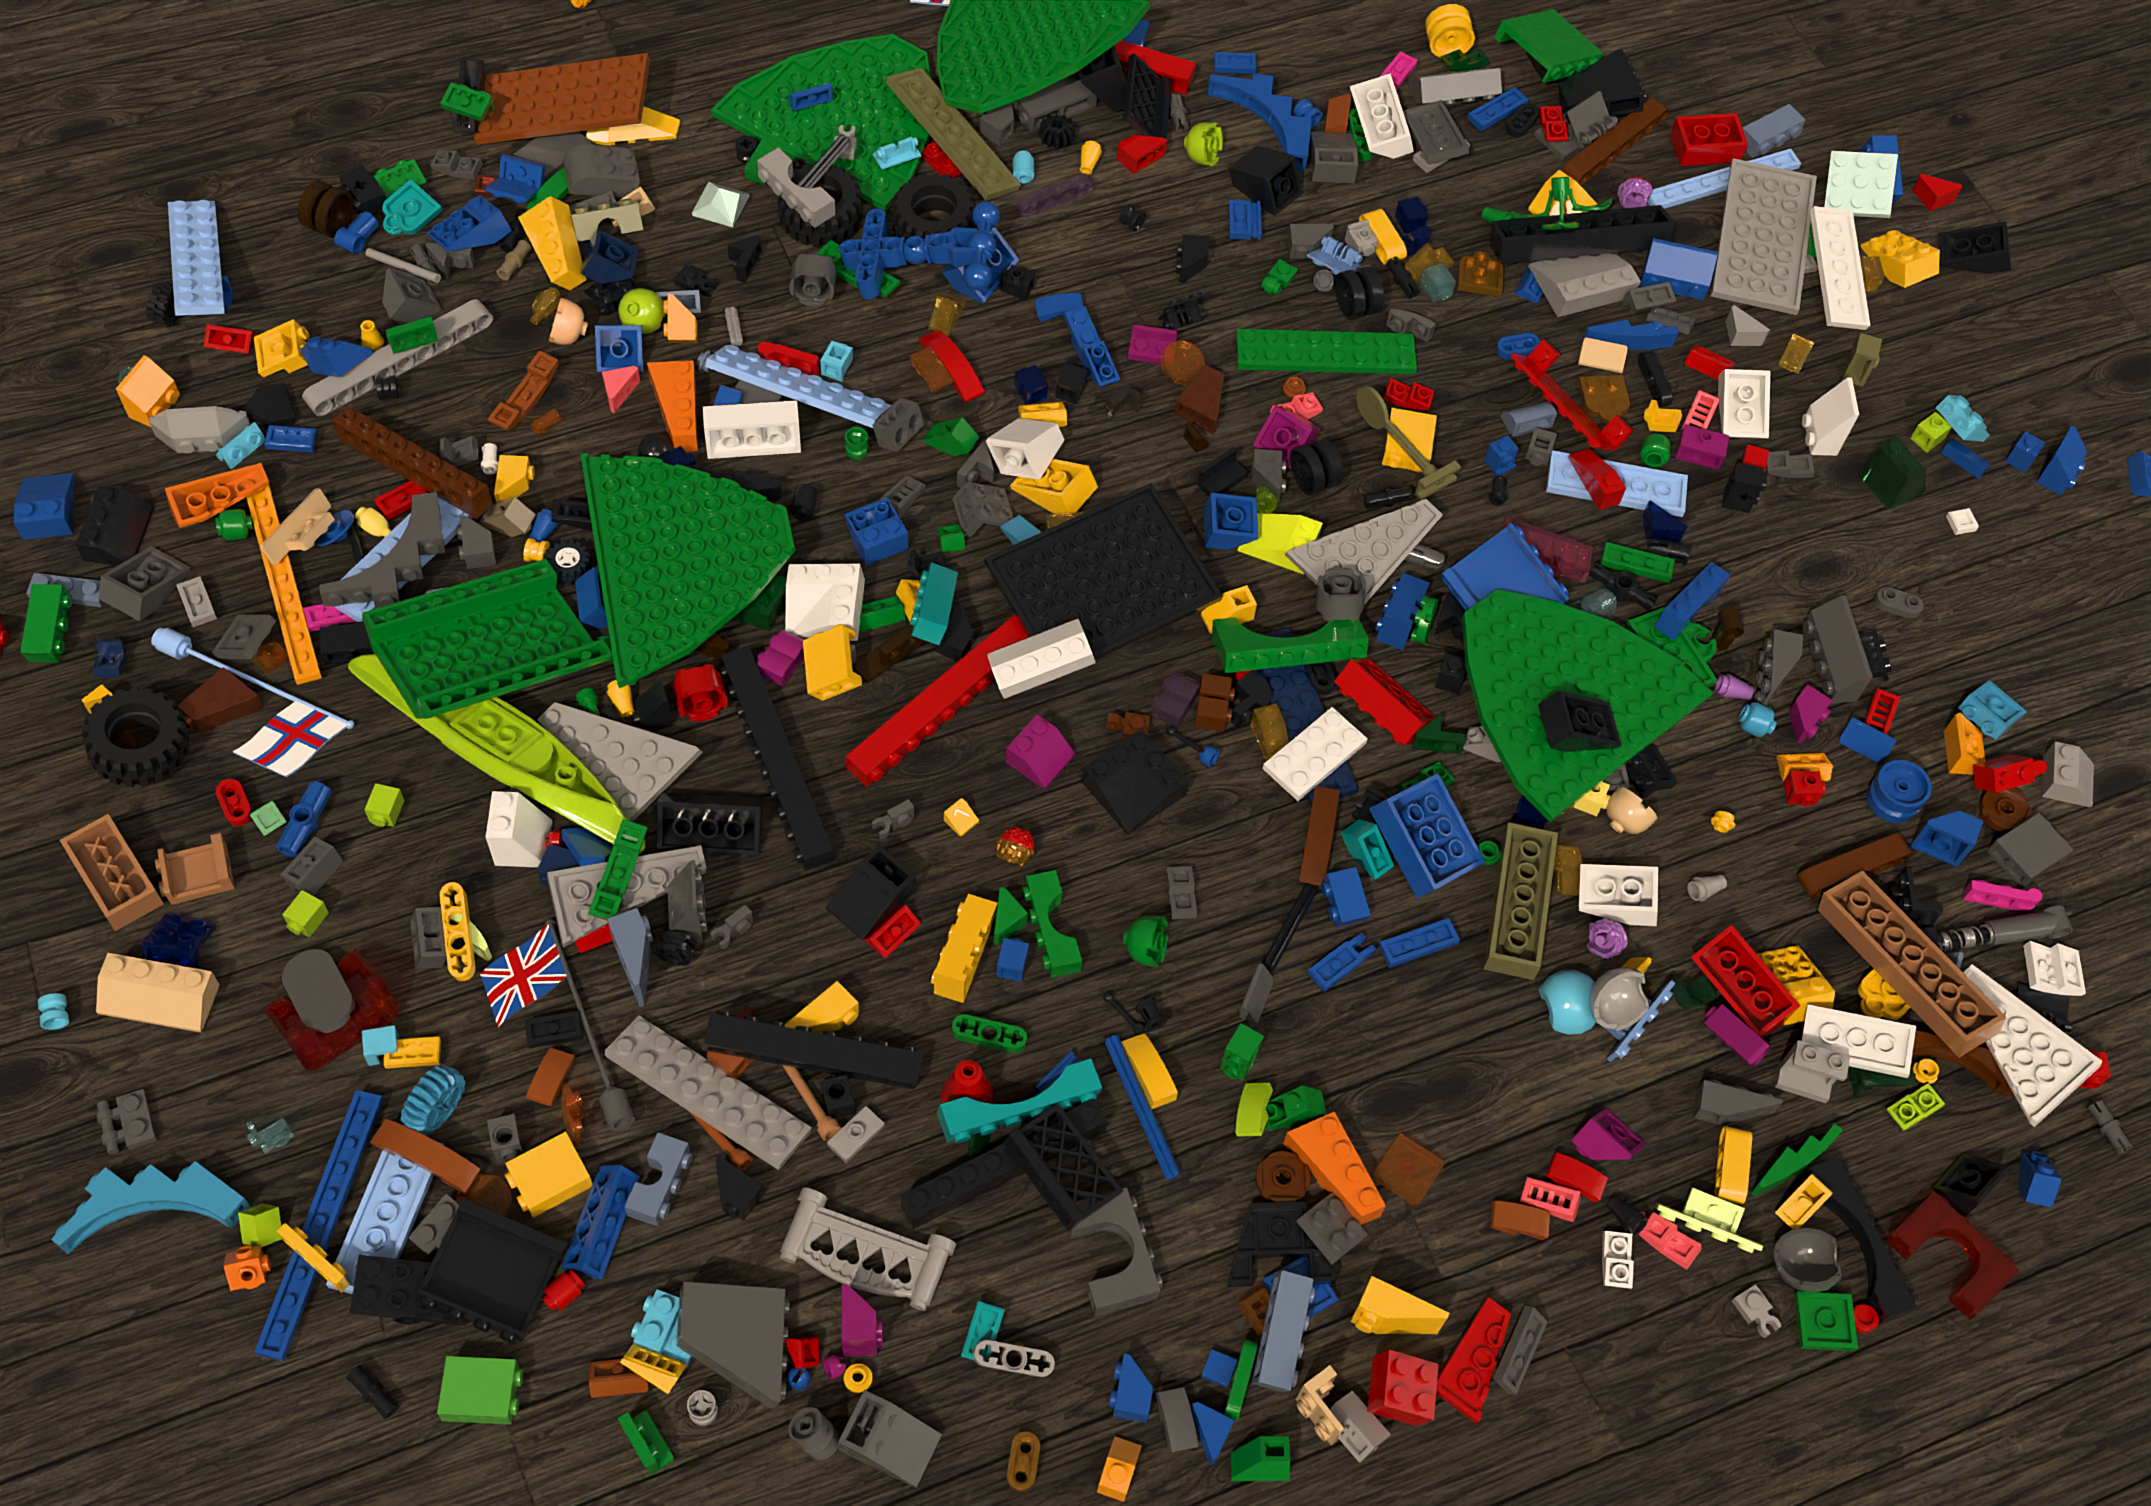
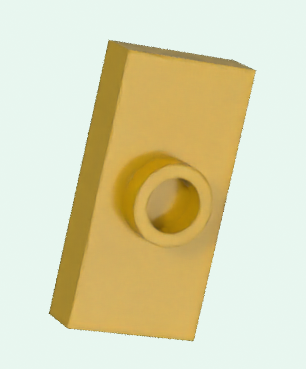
[384,1036,441,1069]

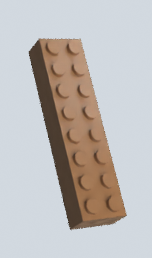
[1818,870,2006,1057]

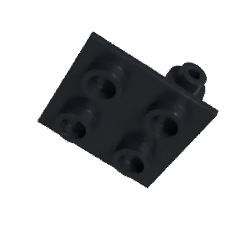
[584,279,641,316]
[1158,292,1210,330]
[2017,984,2073,1034]

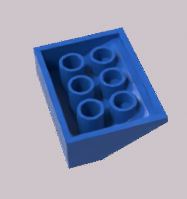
[1369,773,1485,898]

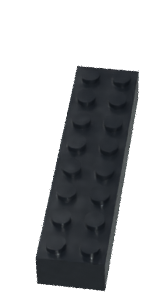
[1490,205,1674,265]

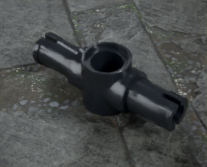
[1588,562,1657,611]

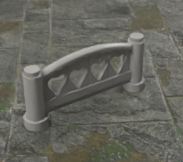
[780,1188,956,1311]

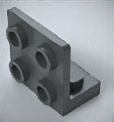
[952,482,1014,537]

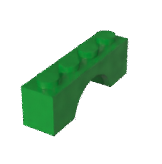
[1022,870,1082,978]

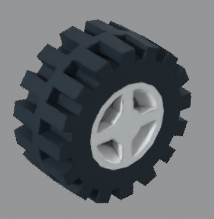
[546,540,592,586]

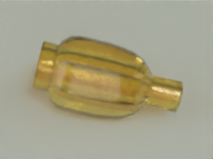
[530,287,561,325]

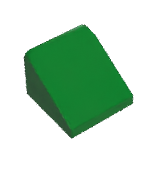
[937,524,965,553]

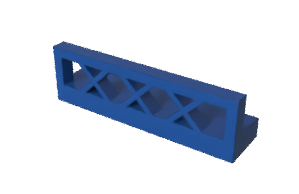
[561,1165,640,1280]

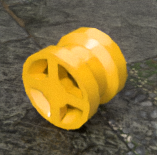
[524,538,550,562]

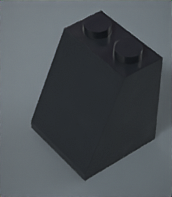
[1078,46,1127,112]
[1229,146,1303,216]

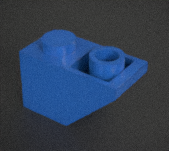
[2019,1151,2062,1208]
[1109,1353,1153,1423]

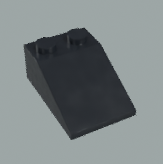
[1939,221,2011,274]
[1538,691,1622,752]

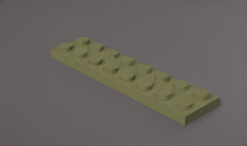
[886,68,1021,201]

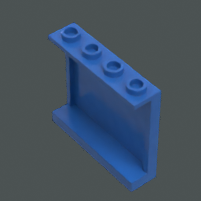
[1439,523,1569,612]

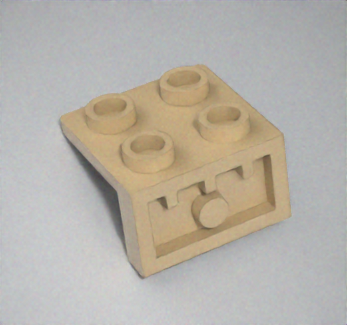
[1296,1365,1344,1445]

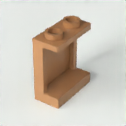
[155,833,235,905]

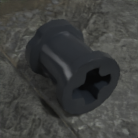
[1135,997,1168,1032]

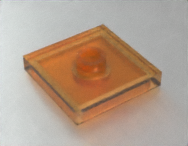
[1371,1133,1446,1207]

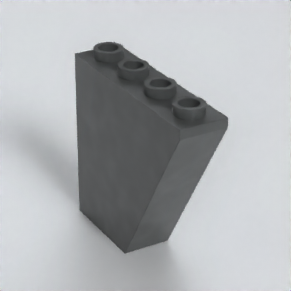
[1012,72,1097,132]
[676,1282,789,1409]

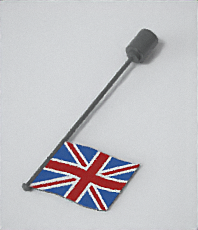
[480,919,635,1131]

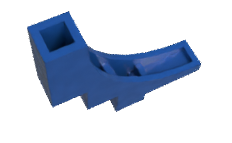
[1207,73,1312,171]

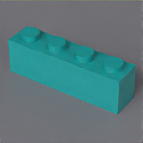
[910,563,958,645]

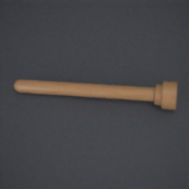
[782,1065,842,1141]

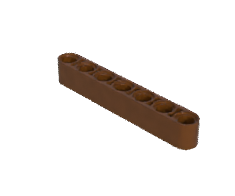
[1562,97,1670,186]

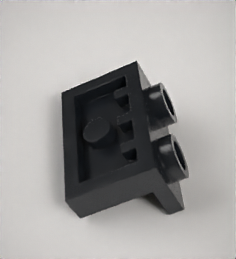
[1859,630,1892,682]
[1625,743,1677,798]

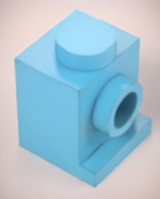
[820,341,853,382]

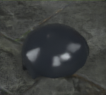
[637,433,675,464]

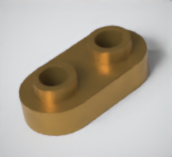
[1007,1432,1040,1492]

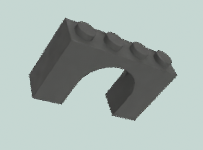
[1069,1188,1163,1317]

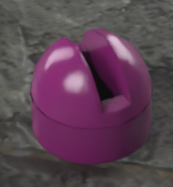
[823,1355,846,1380]

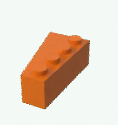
[647,360,698,453]
[1283,1112,1386,1226]

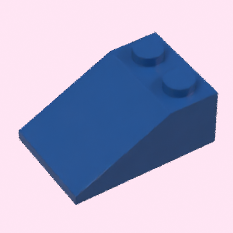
[14,473,75,540]

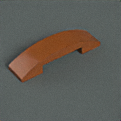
[487,351,559,431]
[370,1119,481,1194]

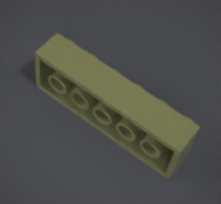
[1483,822,1558,980]

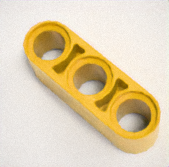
[1359,209,1407,265]
[1714,1126,1752,1205]

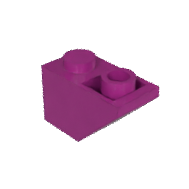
[1788,684,1832,744]

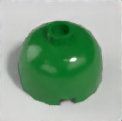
[1123,915,1168,968]

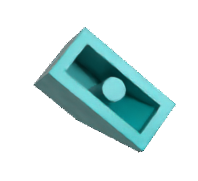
[1340,819,1394,880]

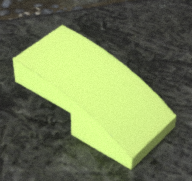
[450,914,492,961]

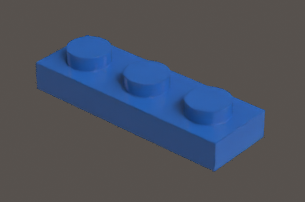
[1467,87,1529,132]
[1378,918,1460,968]

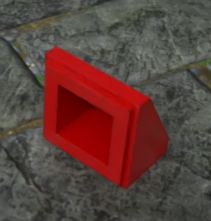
[785,1336,819,1369]

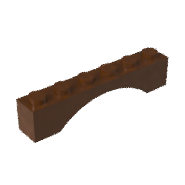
[1912,1028,2016,1098]

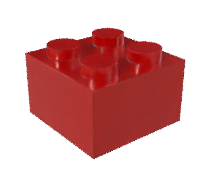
[1367,1350,1439,1426]

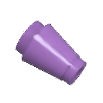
[1715,674,1754,700]

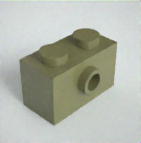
[1842,333,1882,387]

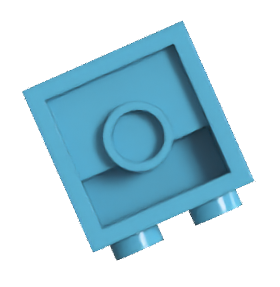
[1936,395,1990,442]
[631,1290,692,1367]

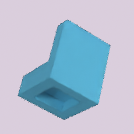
[362,1025,400,1066]

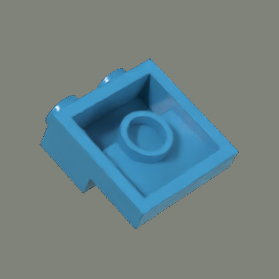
[1958,680,2027,740]

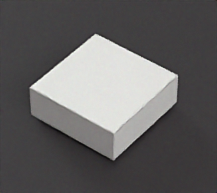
[1946,508,1979,535]

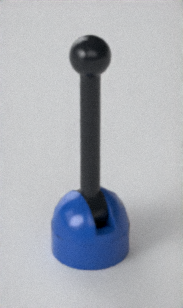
[1166,726,1220,767]

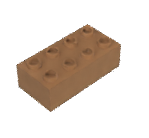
[60,814,164,931]

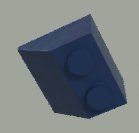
[581,229,638,284]

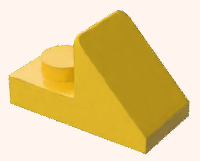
[1775,1174,1833,1230]

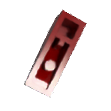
[1568,449,1626,510]

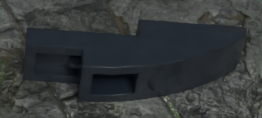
[688,464,782,502]

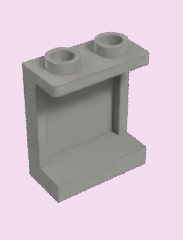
[1775,1040,1850,1103]

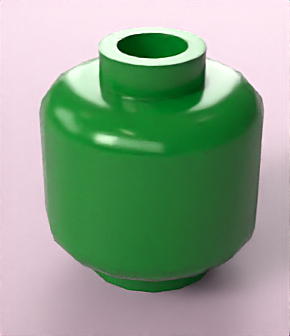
[1640,433,1671,468]
[215,508,253,541]

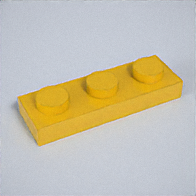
[277,1223,350,1293]

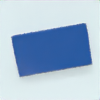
[788,83,833,111]
[1514,260,1543,303]
[1941,439,1991,479]
[2127,451,2151,497]
[1838,717,1897,764]

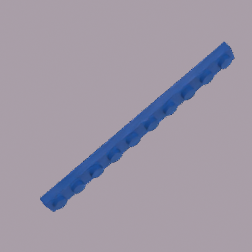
[254,1090,384,1362]

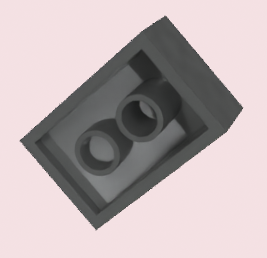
[99,546,191,621]

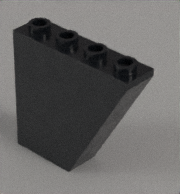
[1558,49,1647,124]

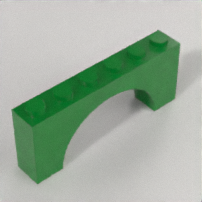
[1212,618,1368,673]

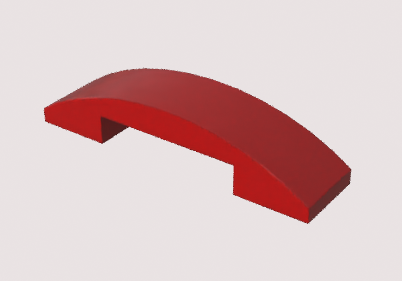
[918,329,985,403]

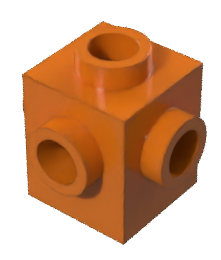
[224,1245,271,1291]

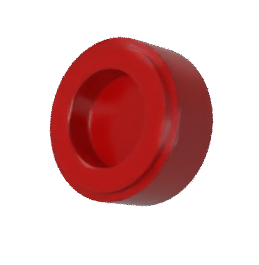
[1853,1304,1879,1334]

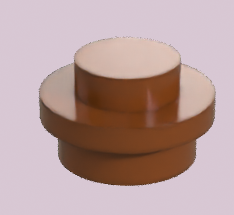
[1283,377,1306,398]

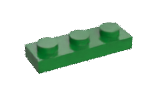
[1600,542,1675,583]

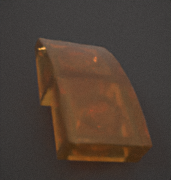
[909,347,954,393]
[561,1084,585,1147]

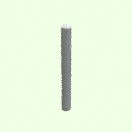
[366,248,441,283]

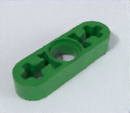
[1348,108,1373,161]
[952,1014,1027,1053]
[1224,1339,1258,1421]

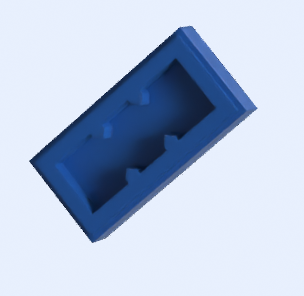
[1213,52,1256,74]
[264,425,318,452]

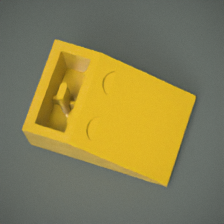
[1861,230,1940,288]
[1757,945,1835,1025]

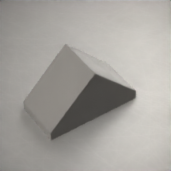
[1726,305,1770,346]

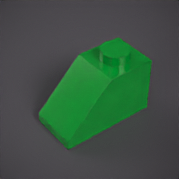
[922,417,979,456]

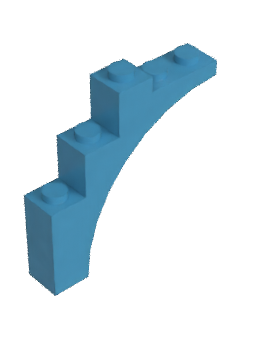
[51,1161,251,1254]

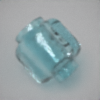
[1581,588,1617,619]

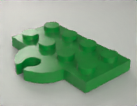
[1626,606,1718,688]

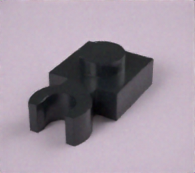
[674,264,717,297]

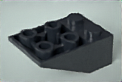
[826,845,917,940]

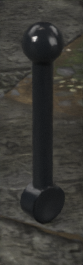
[1103,992,1144,1035]

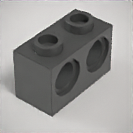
[872,398,924,452]
[410,907,447,969]

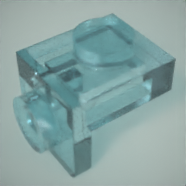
[246,1118,294,1154]

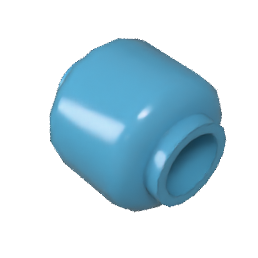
[1738,702,1777,738]

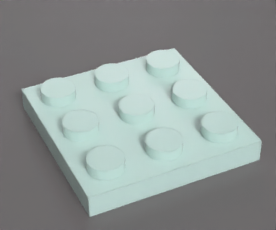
[1824,151,1898,218]

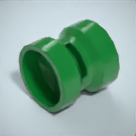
[845,427,869,460]

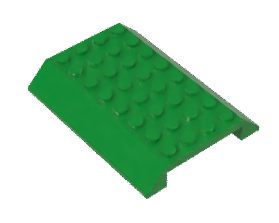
[362,559,613,719]

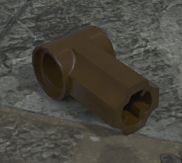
[1710,607,1744,651]

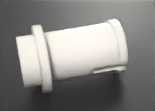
[480,443,499,474]

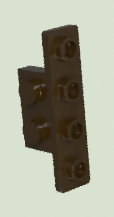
[853,624,926,683]

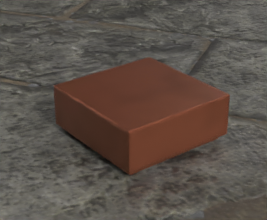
[474,175,499,198]

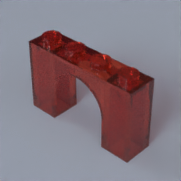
[1885,1191,2020,1320]

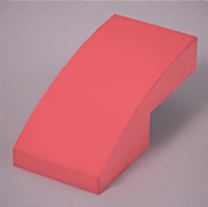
[1639,1212,1702,1270]

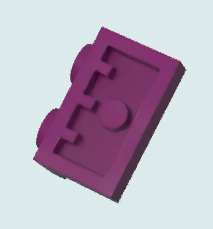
[1128,325,1177,366]

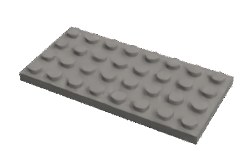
[1710,158,1817,315]

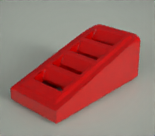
[1864,688,1900,735]

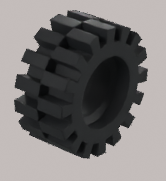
[145,281,180,327]

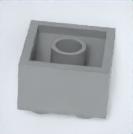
[2042,741,2094,807]

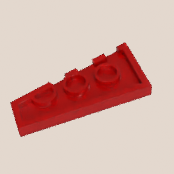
[1436,1297,1511,1424]

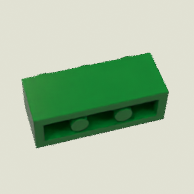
[20,584,72,663]

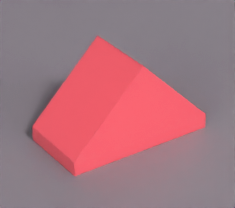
[602,366,640,413]

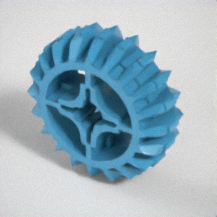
[401,1064,465,1136]

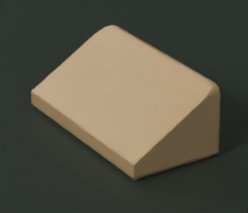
[1578,338,1628,373]

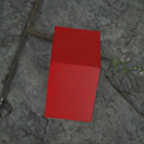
[1913,173,1962,211]

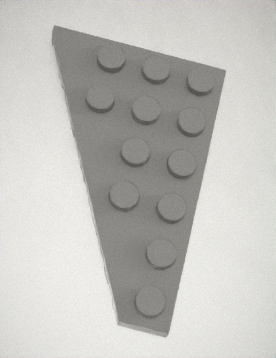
[1285,499,1443,605]
[537,702,703,822]

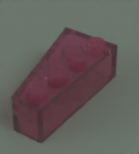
[1500,515,1593,583]

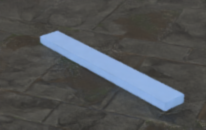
[1647,148,1801,209]

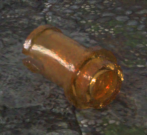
[530,408,561,435]

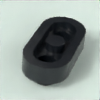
[1506,104,1539,137]
[1304,662,1336,695]

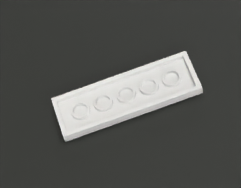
[1810,206,1870,330]

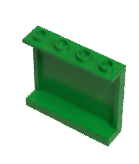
[1494,9,1604,83]

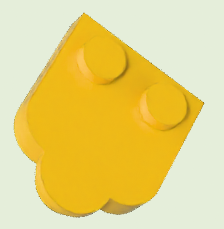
[1858,969,1911,1021]

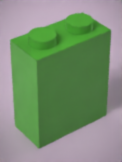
[437,1356,523,1424]

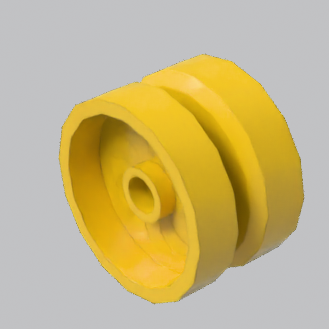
[1425,4,1475,58]

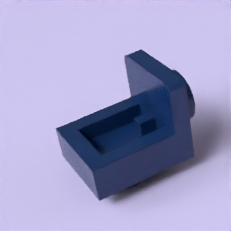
[92,639,127,678]

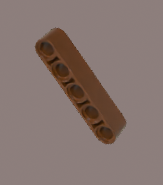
[1797,833,1914,899]

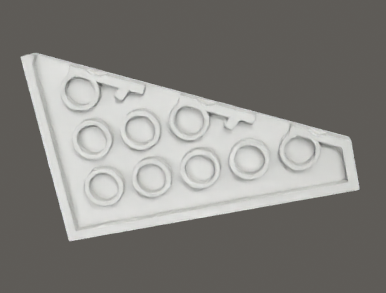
[1963,964,2102,1127]

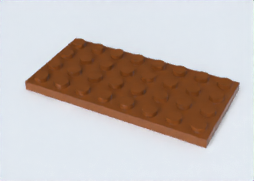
[474,53,651,145]

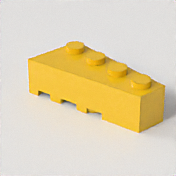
[518,196,586,290]
[931,894,998,1003]

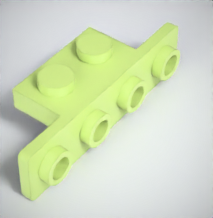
[1655,1187,1763,1253]

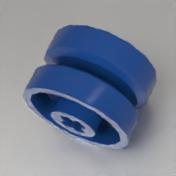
[1867,760,1932,823]

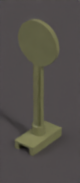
[1356,386,1461,500]

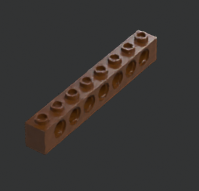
[332,406,493,519]

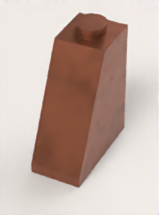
[1174,364,1224,435]
[178,667,264,733]

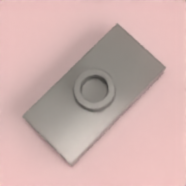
[827,1106,885,1163]

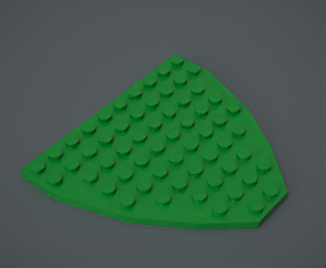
[937,0,1150,114]
[711,34,931,212]
[1462,589,1713,823]

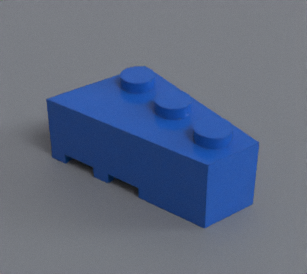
[1858,135,1903,204]
[1375,573,1430,650]

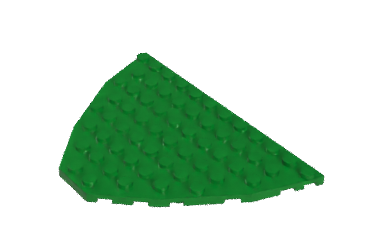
[580,453,795,688]

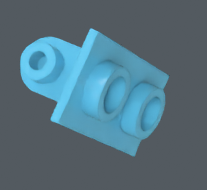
[873,136,921,170]
[216,422,266,469]

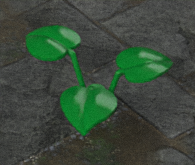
[1511,177,1612,231]

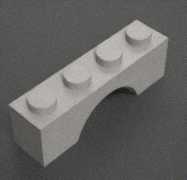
[757,148,835,228]

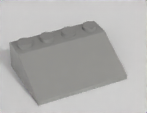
[1528,253,1641,317]

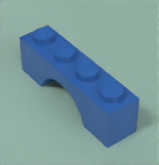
[1655,562,1731,641]

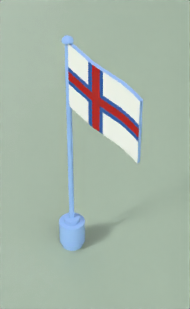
[151,628,355,777]

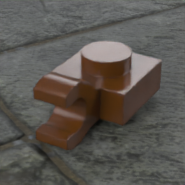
[1106,712,1150,739]

